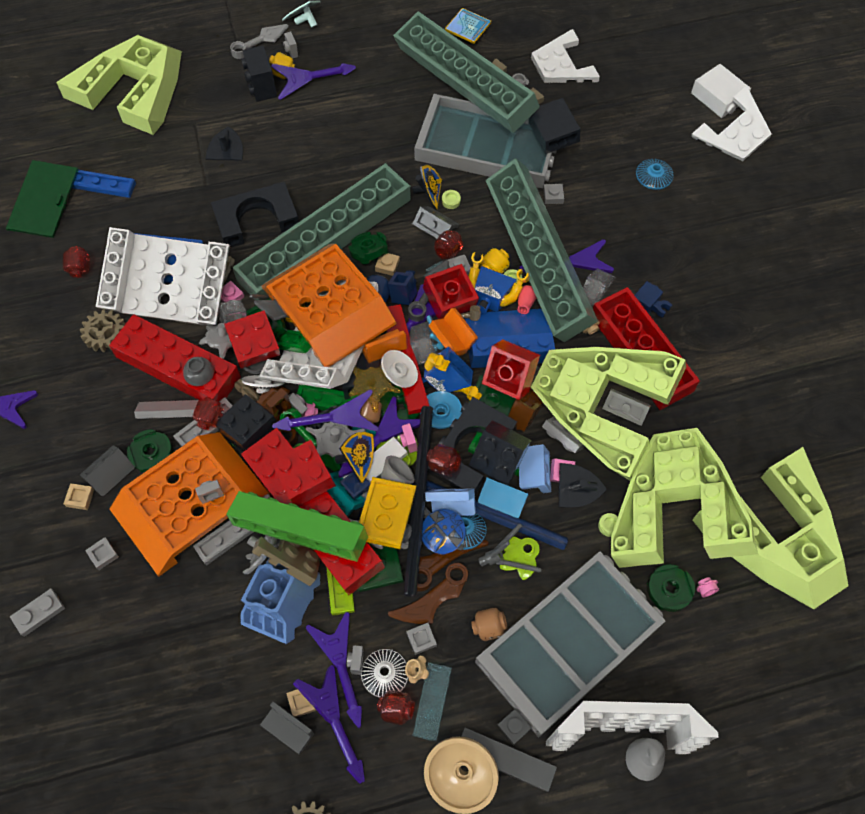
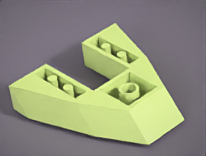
[56,35,182,135]
[531,347,686,481]
[611,428,758,568]
[693,447,848,609]

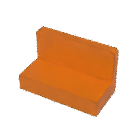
[429,308,478,356]
[362,329,407,363]

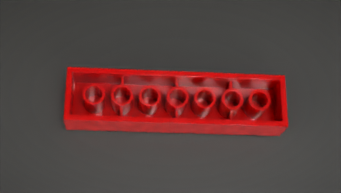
[241,428,385,596]

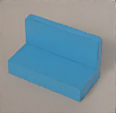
[478,478,528,518]

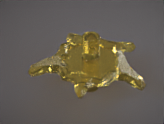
[349,366,401,413]

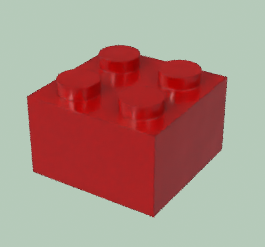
[423,264,479,319]
[224,310,280,369]
[482,339,540,400]
[270,440,336,506]

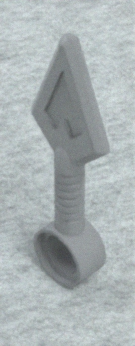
[230,24,288,59]

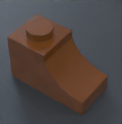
[257,388,292,422]
[508,388,544,431]

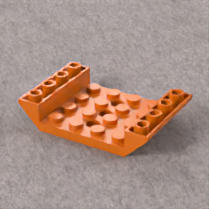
[261,244,396,367]
[110,432,270,576]

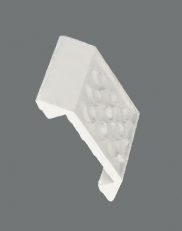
[96,227,230,325]
[259,280,378,389]
[546,701,718,754]

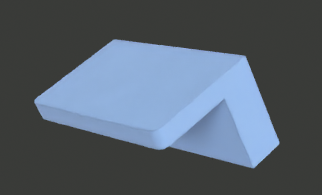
[519,444,551,493]
[425,488,476,516]

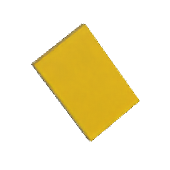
[359,477,416,549]

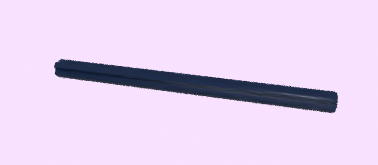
[411,475,568,550]

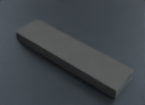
[461,728,557,792]

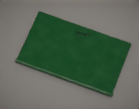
[6,160,79,238]

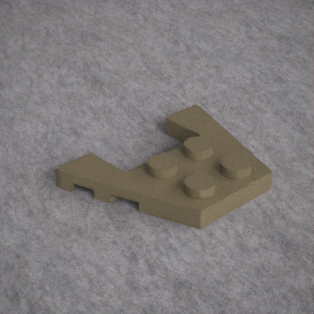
[252,536,320,586]

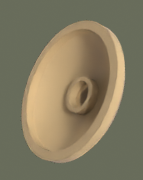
[424,737,499,814]

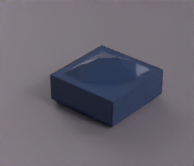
[340,472,370,500]

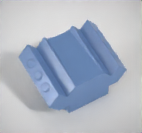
[241,558,320,644]

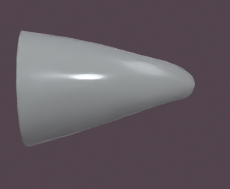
[361,455,415,499]
[626,738,665,781]

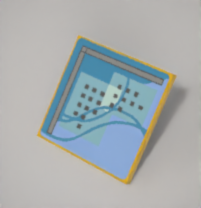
[445,8,491,44]

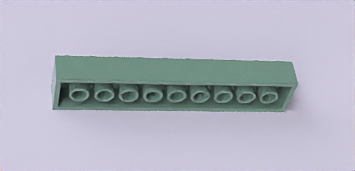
[393,11,540,133]
[486,158,598,342]
[233,163,410,300]

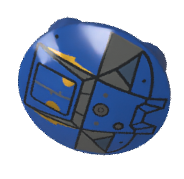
[422,509,467,555]

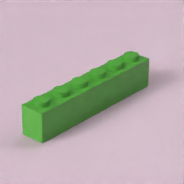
[226,491,368,562]

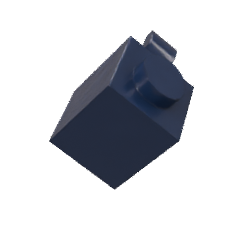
[388,270,417,305]
[634,281,672,318]

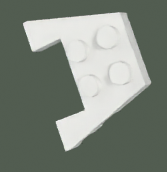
[531,29,600,83]
[692,86,771,161]

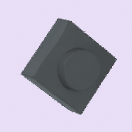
[497,709,532,745]

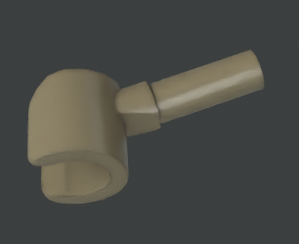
[460,305,481,321]

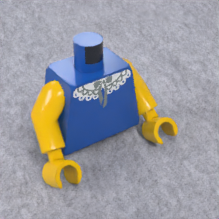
[468,252,530,314]
[422,347,482,400]

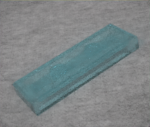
[413,663,452,742]

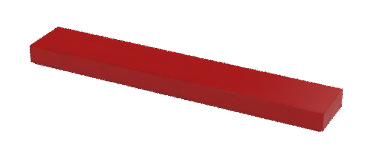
[386,304,429,415]

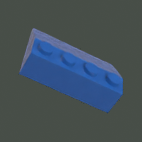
[464,309,555,368]

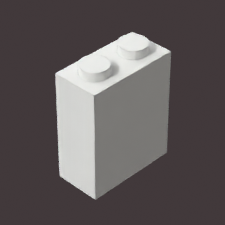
[691,64,751,118]

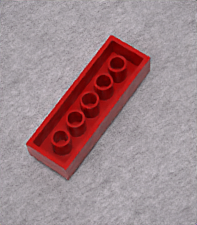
[593,287,700,410]
[109,314,241,407]

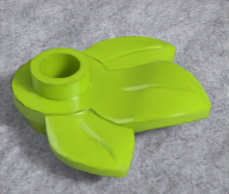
[500,537,540,580]

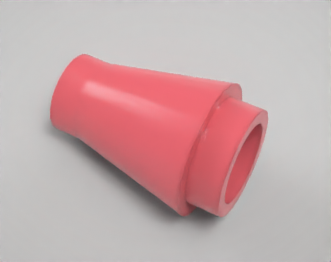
[517,285,537,314]

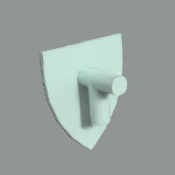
[282,1,321,28]

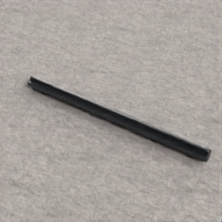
[404,406,433,597]

